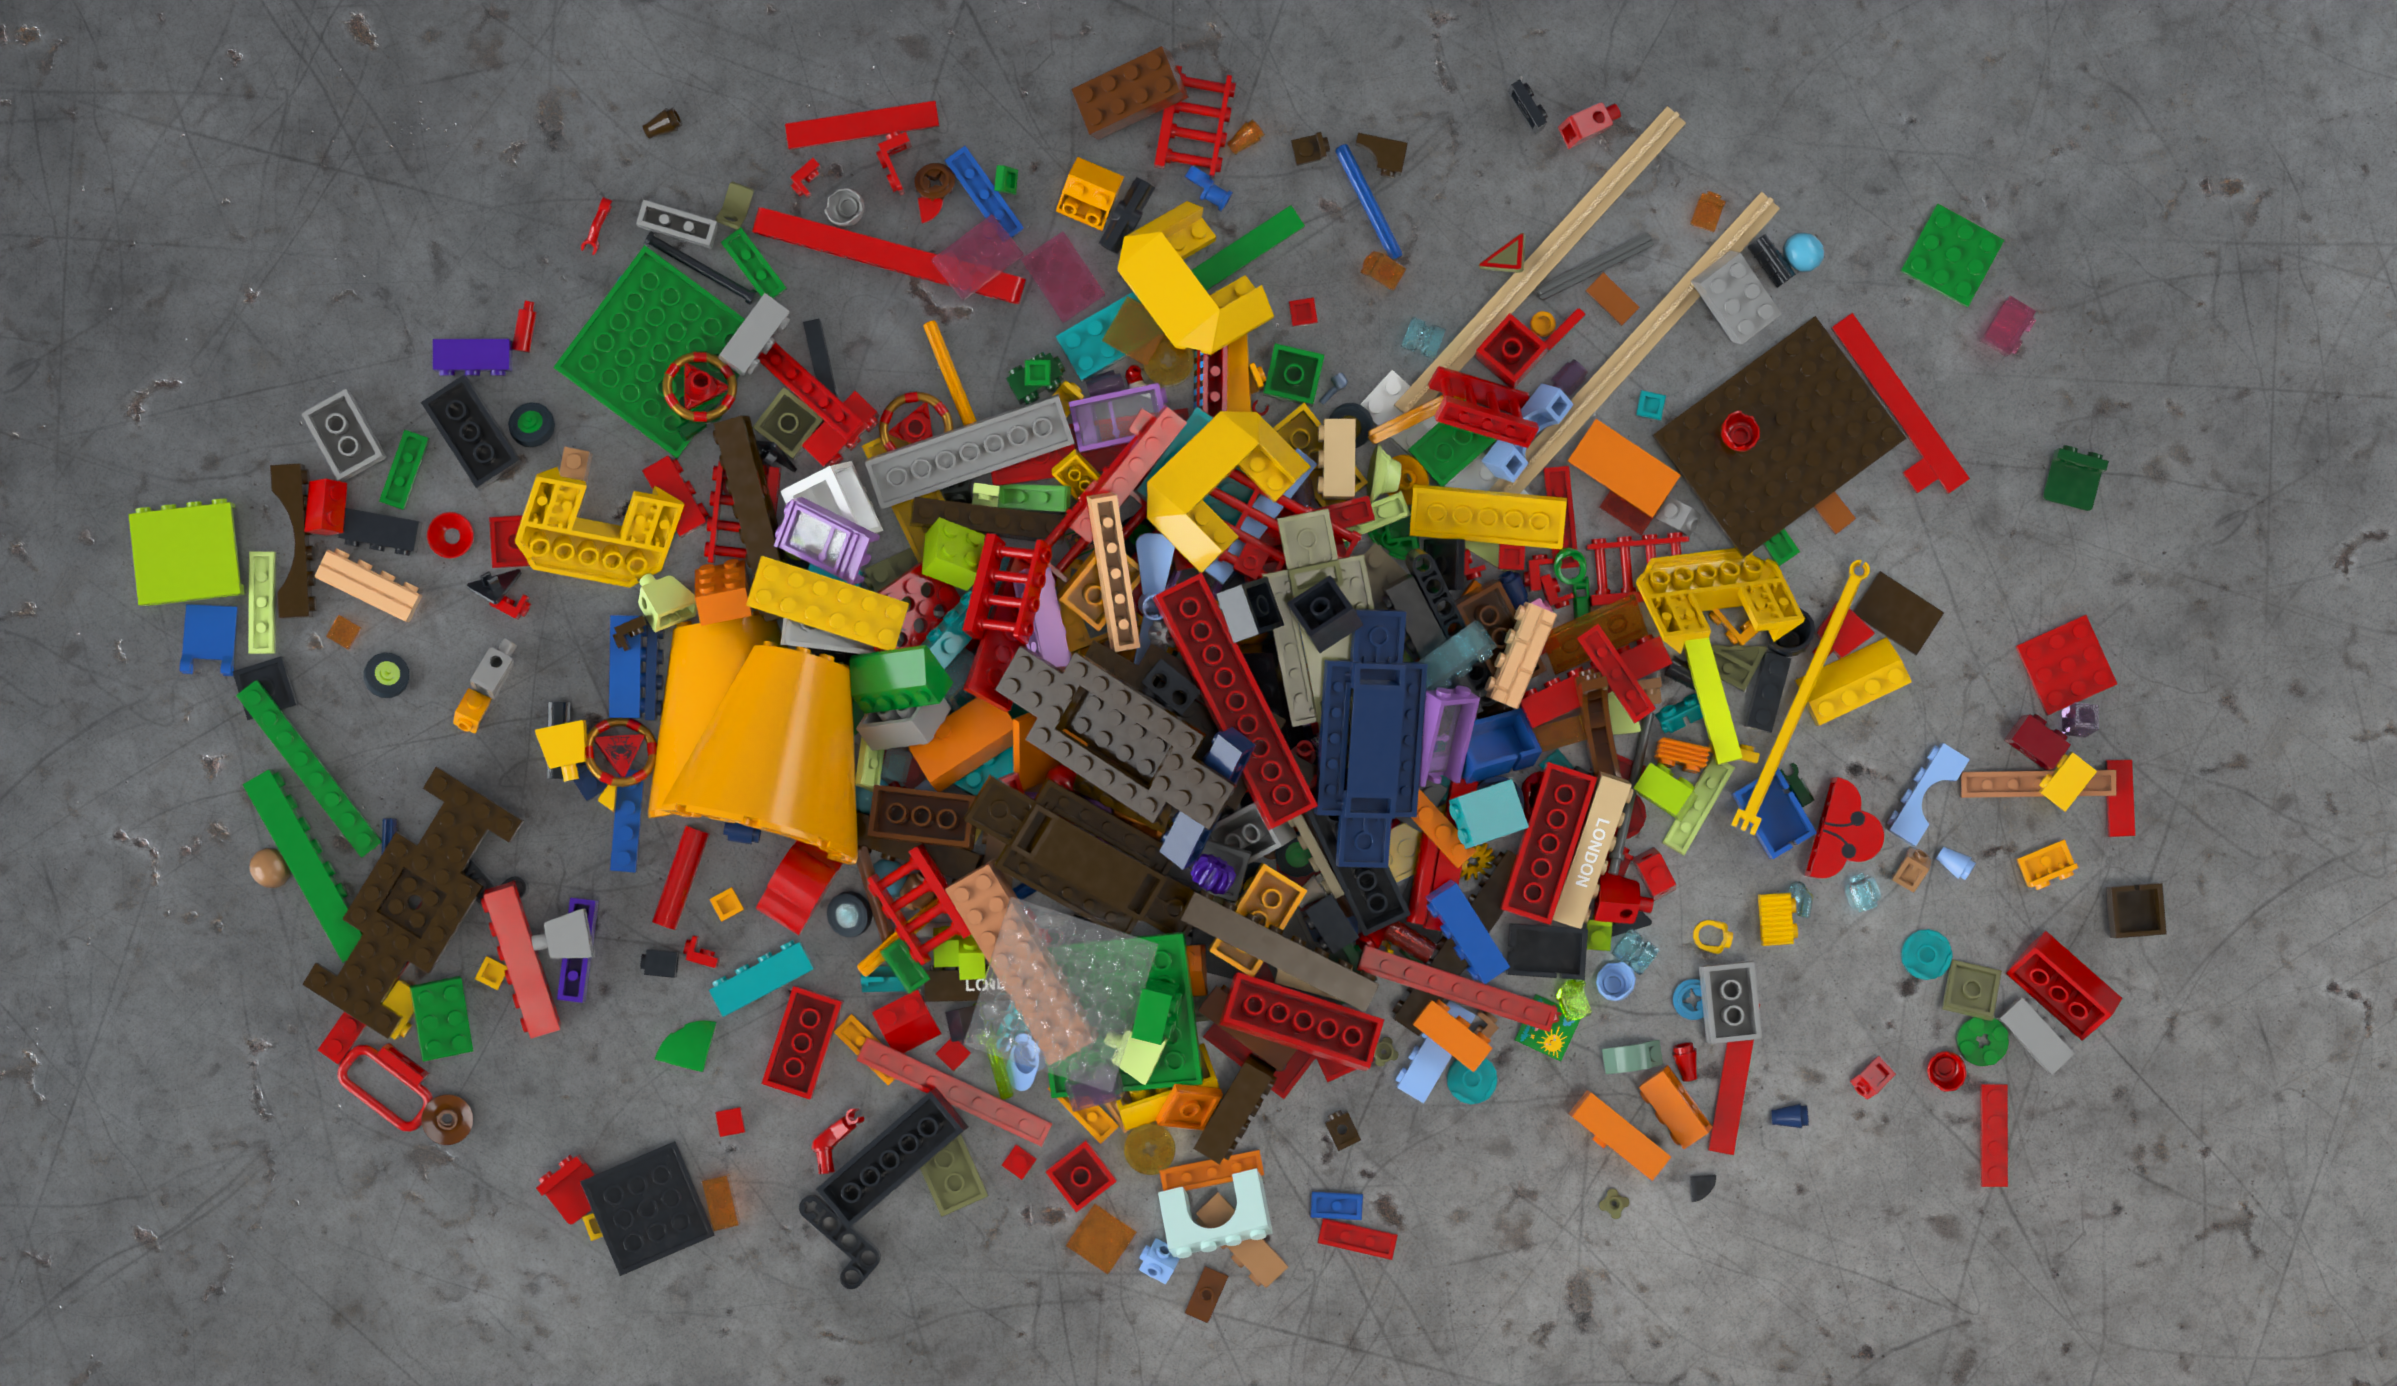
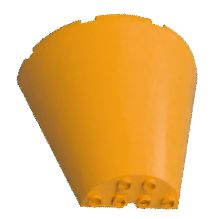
[648,611,789,818]
[661,641,858,865]

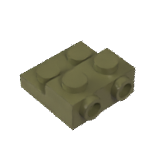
[863,547,931,605]

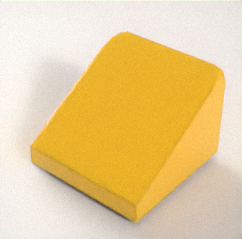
[598,785,617,812]

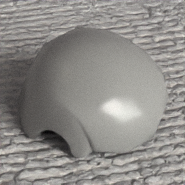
[824,188,865,227]

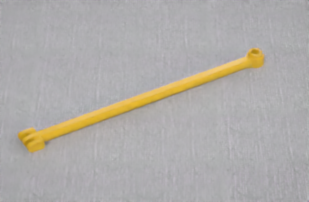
[1731,560,1870,835]

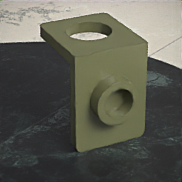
[715,181,754,230]

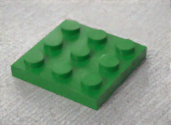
[1900,204,2004,307]

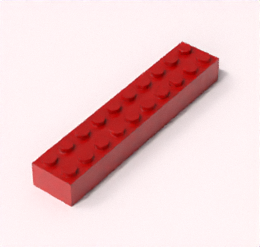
[1153,573,1318,830]

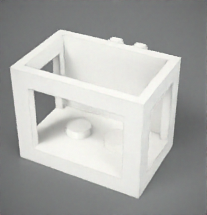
[780,461,883,557]

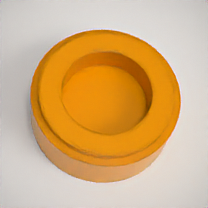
[1530,311,1556,337]

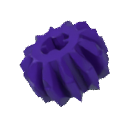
[1190,854,1236,895]

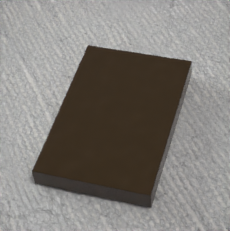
[1853,571,1944,656]

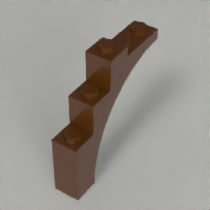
[1574,669,1622,778]

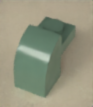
[1602,1040,1663,1074]

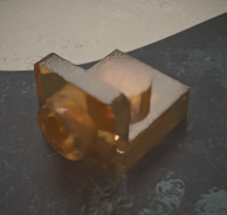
[1690,191,1726,233]
[1361,251,1406,291]

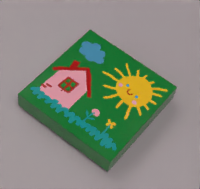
[1514,994,1582,1062]

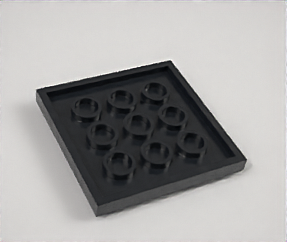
[580,1141,715,1276]

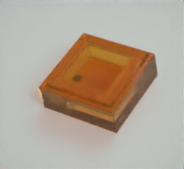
[326,615,362,650]

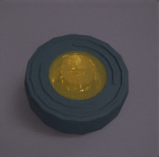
[1329,403,1374,448]

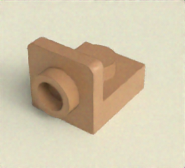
[1638,677,1662,704]
[1892,847,1932,893]
[1473,1010,1499,1038]

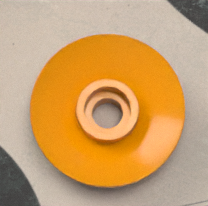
[1387,454,1429,505]

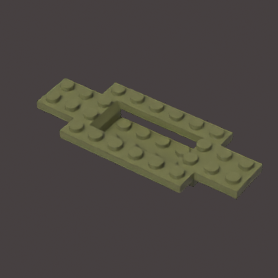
[1262,508,1374,769]

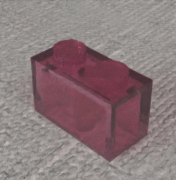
[1980,295,2036,357]

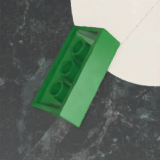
[849,645,954,714]

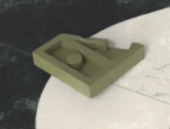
[1711,645,1767,692]

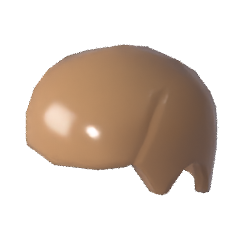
[249,848,291,888]

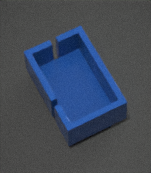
[1462,708,1542,784]
[1731,768,1817,859]

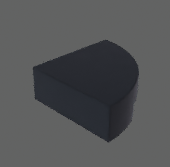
[1690,1175,1716,1202]

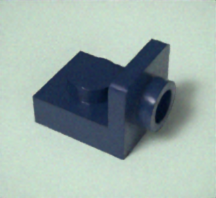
[573,762,608,801]

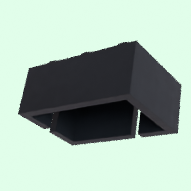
[1506,923,1588,980]

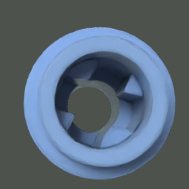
[1936,847,1976,880]

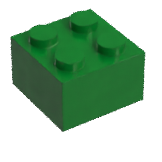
[1263,343,1325,407]
[1131,978,1182,1045]

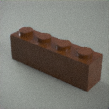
[1198,984,1297,1072]

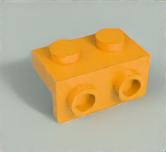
[2016,839,2079,890]

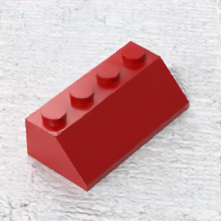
[2006,931,2123,1041]

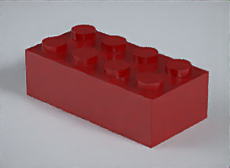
[761,985,844,1100]

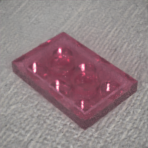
[932,214,1024,301]
[1021,231,1106,324]

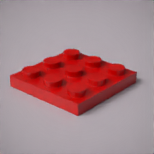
[2015,615,2118,716]

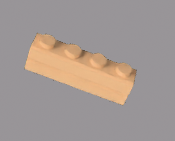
[315,548,422,623]
[1485,602,1557,709]

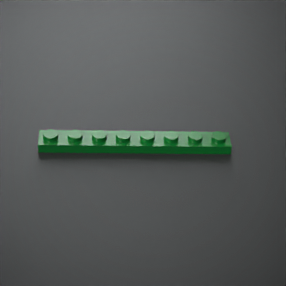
[236,679,382,858]

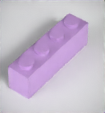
[1013,567,1071,671]

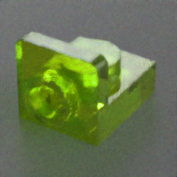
[1556,979,1592,1022]

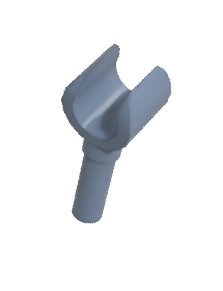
[1319,373,1348,405]

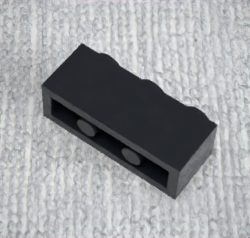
[338,508,423,556]
[1744,652,1792,733]

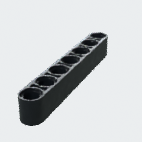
[1405,548,1496,706]

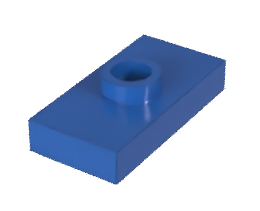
[1310,1191,1363,1220]

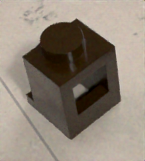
[1325,1110,1361,1151]

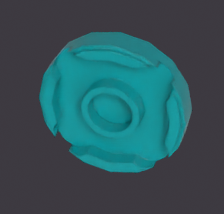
[1901,929,1953,980]
[1446,1058,1498,1105]

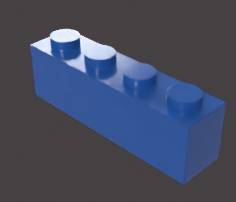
[609,615,647,719]
[1425,880,1510,984]

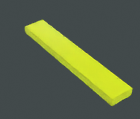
[1683,638,1743,765]

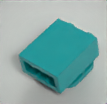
[1449,779,1529,849]

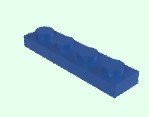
[945,146,1024,244]
[610,770,645,873]

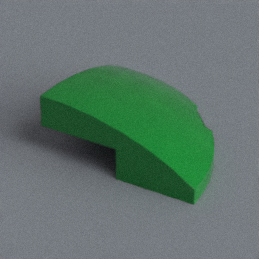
[1368,508,1421,561]
[655,1020,717,1072]

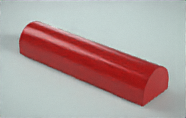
[652,825,710,930]
[1406,831,1439,925]

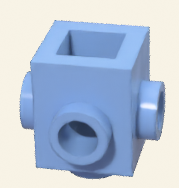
[1139,1238,1180,1284]

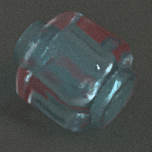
[1844,873,1881,913]

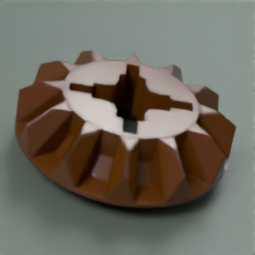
[914,163,955,201]

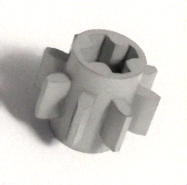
[1148,618,1175,651]

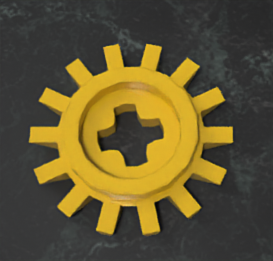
[1460,842,1495,881]

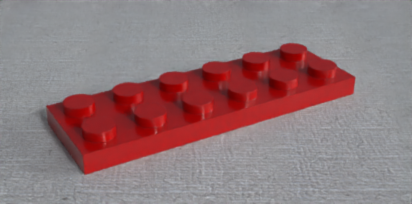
[963,557,1058,712]

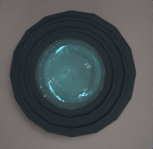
[827,891,873,937]

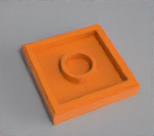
[1156,1084,1223,1130]

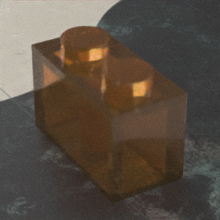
[1532,716,1586,752]
[702,1173,741,1231]

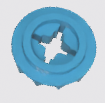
[1673,979,1704,1020]

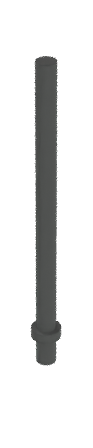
[1608,712,1654,875]

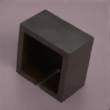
[2106,883,2167,938]

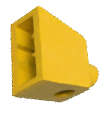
[535,720,587,782]

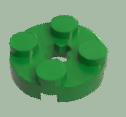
[1956,1017,2009,1066]

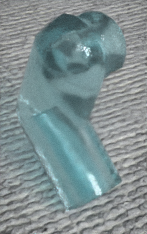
[1789,881,1814,918]

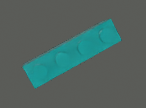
[709,940,815,1017]

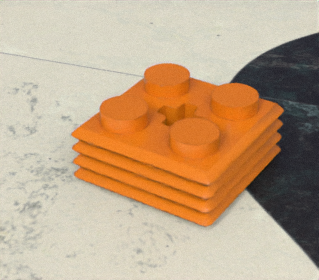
[1653,737,1711,774]

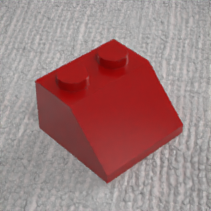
[872,989,942,1053]

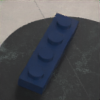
[645,620,665,721]

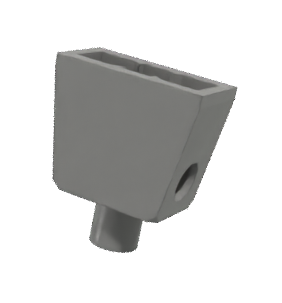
[470,638,517,701]
[531,909,595,958]

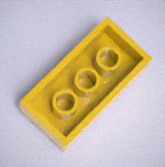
[1052,449,1101,501]

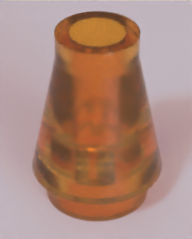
[1227,119,1265,155]

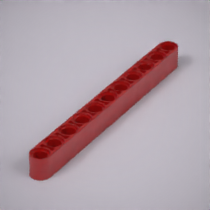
[752,207,1026,304]

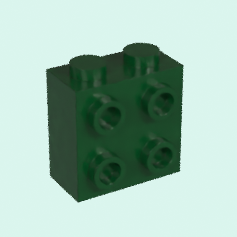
[1006,352,1065,405]

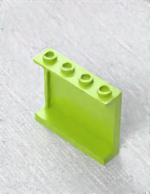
[128,498,245,606]

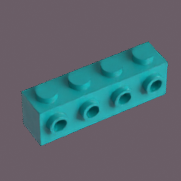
[920,590,993,669]

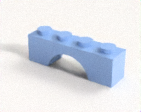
[1482,383,1574,483]
[1886,743,1970,846]

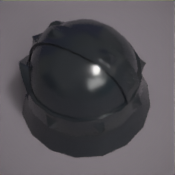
[1766,608,1815,657]

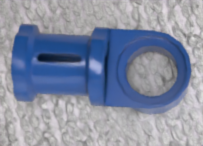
[1185,166,1233,212]

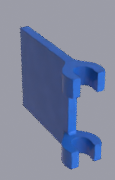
[180,604,238,676]

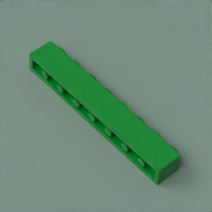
[242,769,363,963]

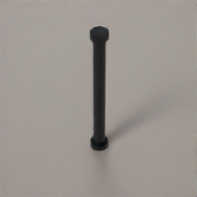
[644,231,757,305]

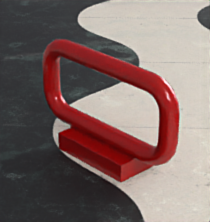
[337,1043,433,1132]

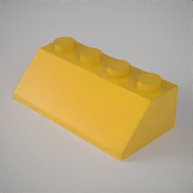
[1794,637,1912,726]
[1113,1043,1223,1131]

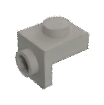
[1656,496,1701,537]

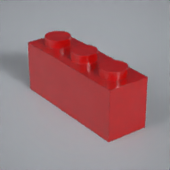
[642,455,709,538]

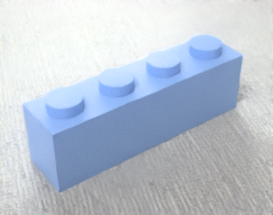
[1395,999,1476,1103]

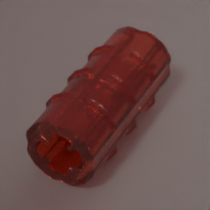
[1382,921,1437,964]

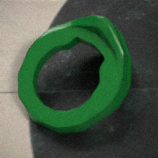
[1554,547,1587,585]

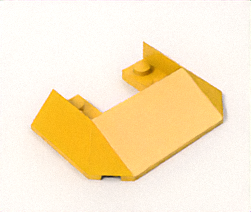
[1117,201,1274,355]
[1147,411,1311,573]
[515,467,684,588]
[1636,548,1805,654]

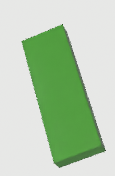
[998,484,1071,512]

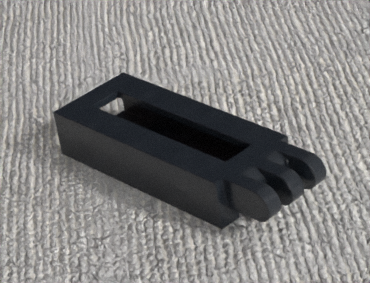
[803,318,838,398]

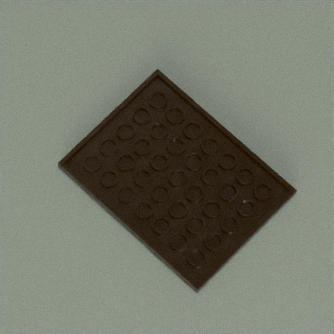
[1652,316,1907,558]

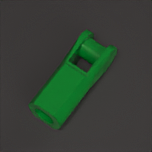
[1572,576,1592,623]

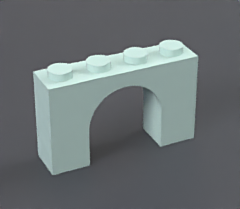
[1158,1168,1273,1258]

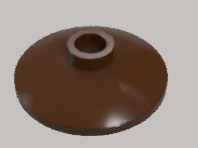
[421,1094,473,1145]

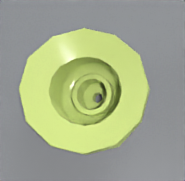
[1366,444,1401,504]

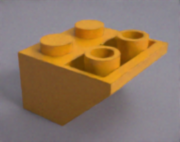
[1056,157,1124,231]

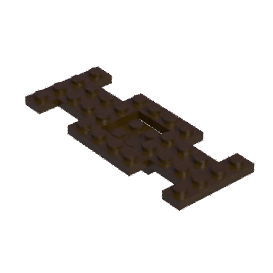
[302,767,524,1039]

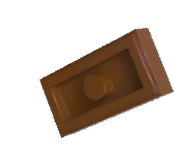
[1184,1266,1229,1323]

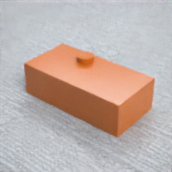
[908,697,1013,792]
[1568,1090,1671,1181]

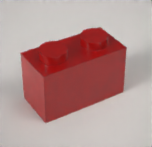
[304,478,347,536]

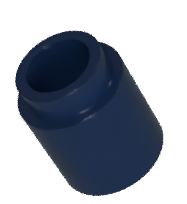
[1498,571,1528,610]
[723,822,761,845]

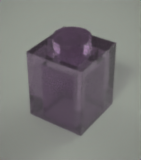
[2062,702,2099,738]

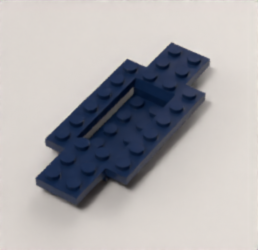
[1314,609,1428,868]

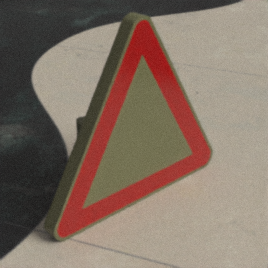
[1478,233,1526,273]

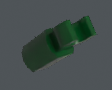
[676,403,722,442]
[1780,762,1815,807]

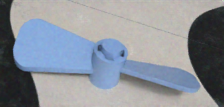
[1134,533,1175,665]

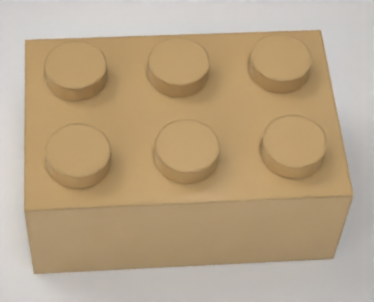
[1317,419,1356,500]

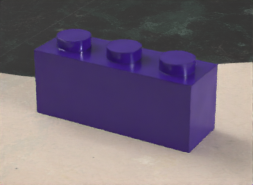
[433,339,513,377]

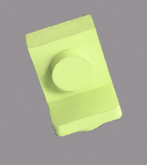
[972,483,1000,507]

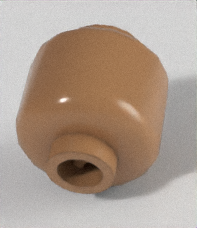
[900,871,935,911]

